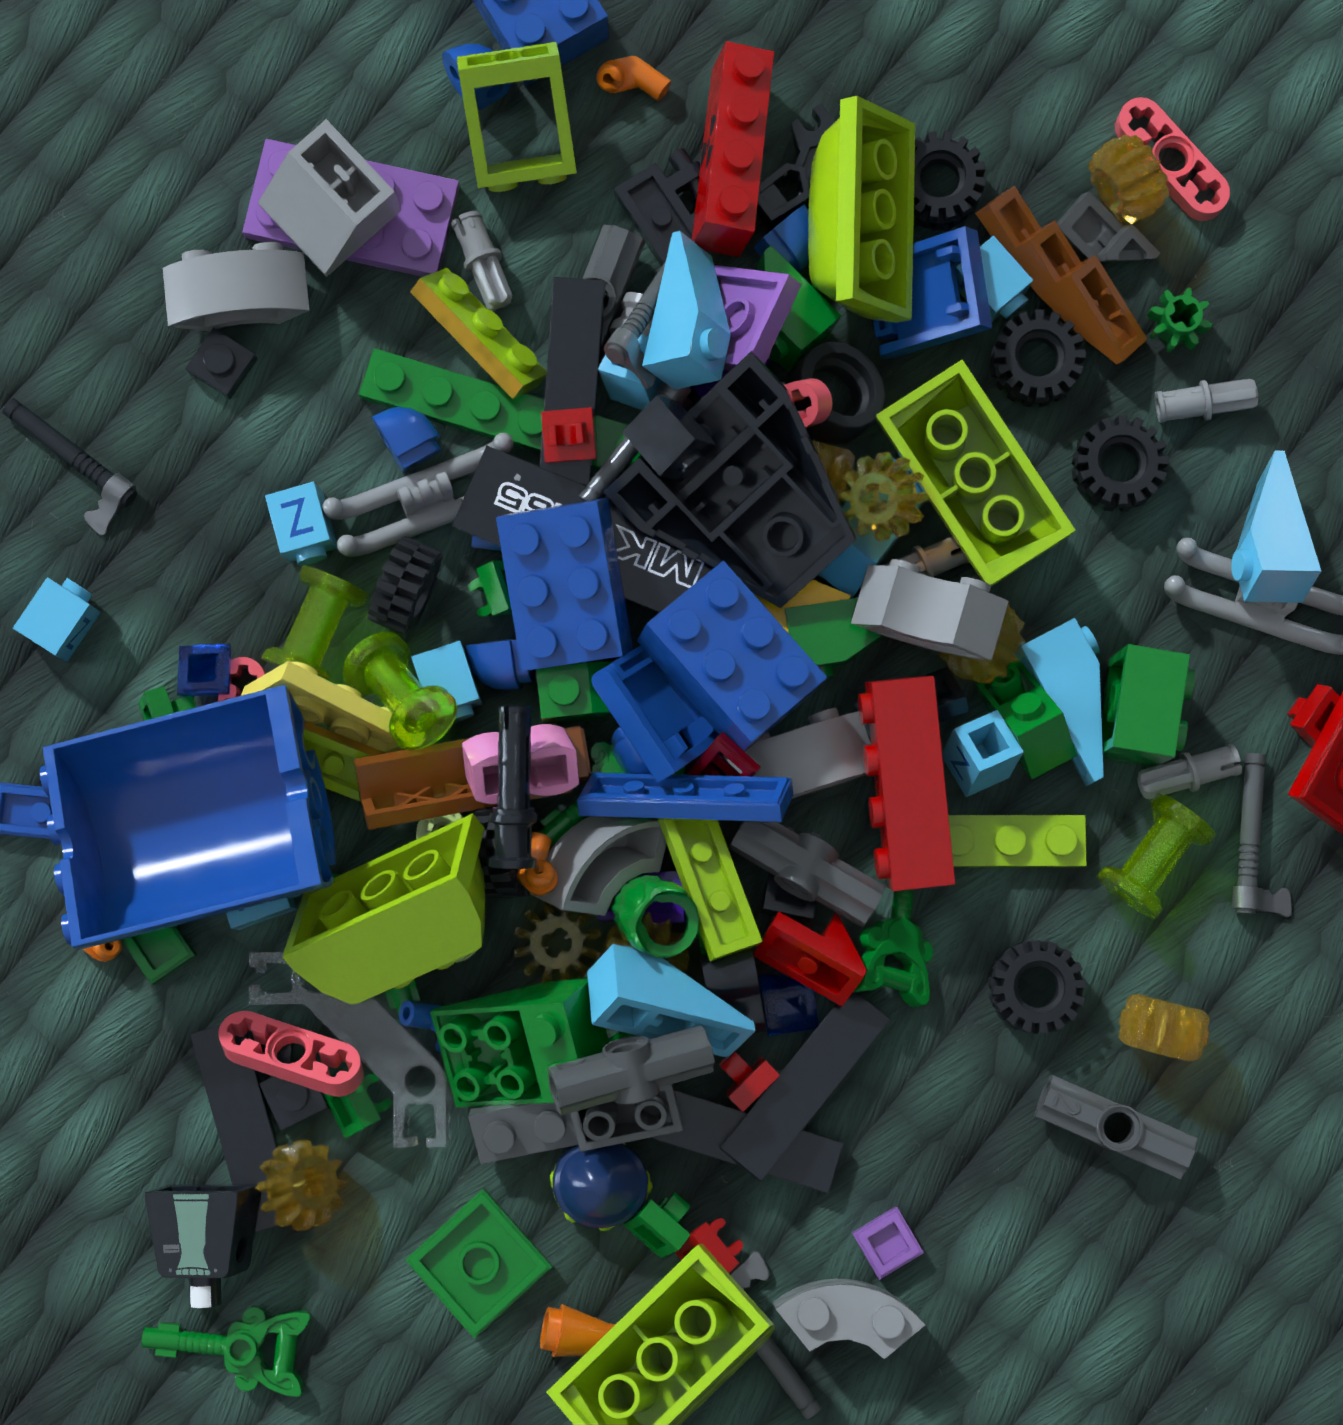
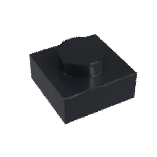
[185,327,258,399]

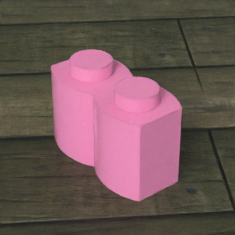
[462,724,579,804]

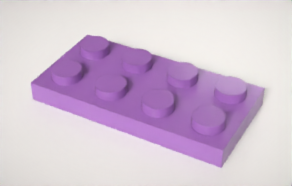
[242,139,460,277]

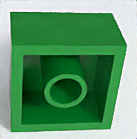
[1101,644,1195,767]

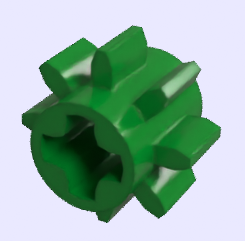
[1146,287,1212,353]

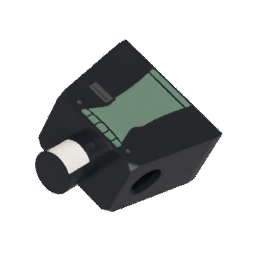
[145,1185,260,1308]

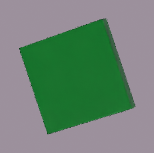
[405,1188,553,1339]

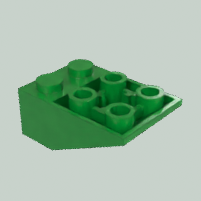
[430,978,609,1107]

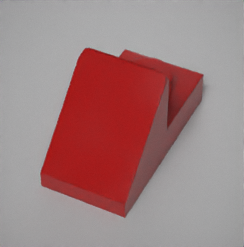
[753,912,866,1007]

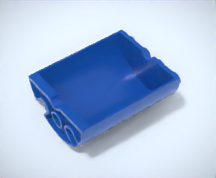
[40,685,336,950]

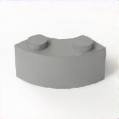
[162,242,310,332]
[851,559,1009,660]
[723,708,871,800]
[530,816,667,916]
[773,1278,925,1359]

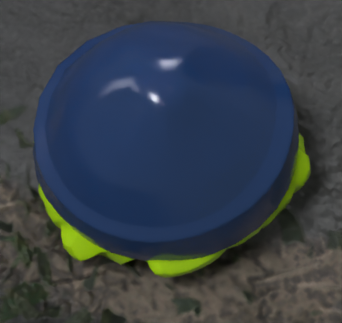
[550,1143,653,1231]

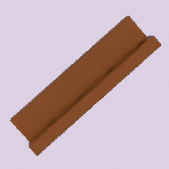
[354,722,573,830]

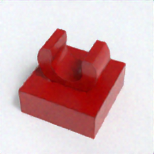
[541,407,597,463]
[1287,684,1340,748]
[718,1051,780,1112]
[675,1218,743,1273]

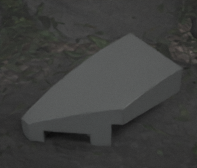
[1057,191,1160,263]

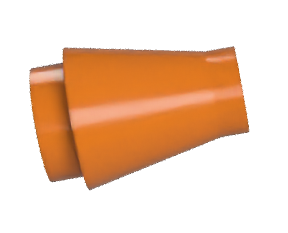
[540,1304,616,1357]

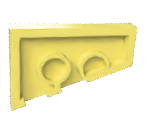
[241,661,421,753]

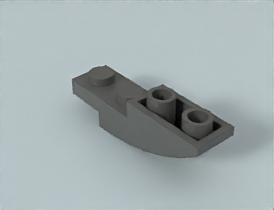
[468,1084,683,1164]

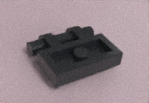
[614,148,701,266]

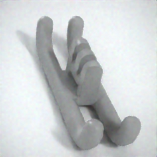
[322,433,521,557]
[1164,537,1343,655]

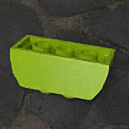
[808,96,915,323]
[875,359,1076,586]
[282,813,485,1005]
[546,1244,775,1425]

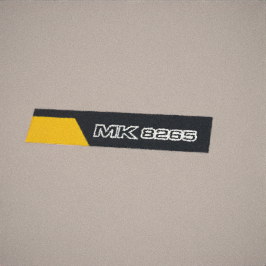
[452,445,851,669]

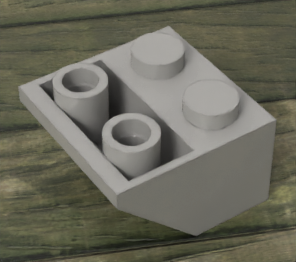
[258,119,401,277]

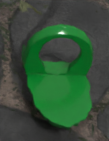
[612,875,700,958]

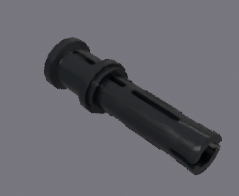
[489,706,537,869]

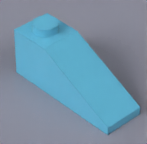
[642,231,731,390]
[1231,450,1321,603]
[1014,618,1104,786]
[587,944,755,1058]

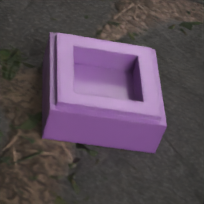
[851,1206,924,1280]

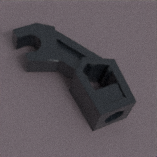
[756,103,835,231]

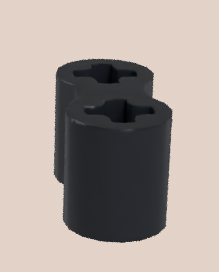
[699,948,766,1034]

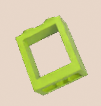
[457,42,577,192]

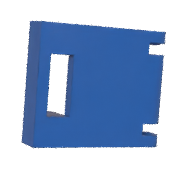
[873,226,992,359]
[592,645,719,783]

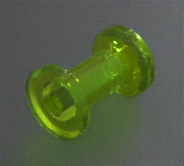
[261,565,368,681]
[343,632,457,750]
[1096,793,1216,919]

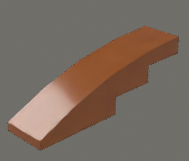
[975,186,1147,364]

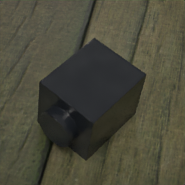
[622,395,716,481]

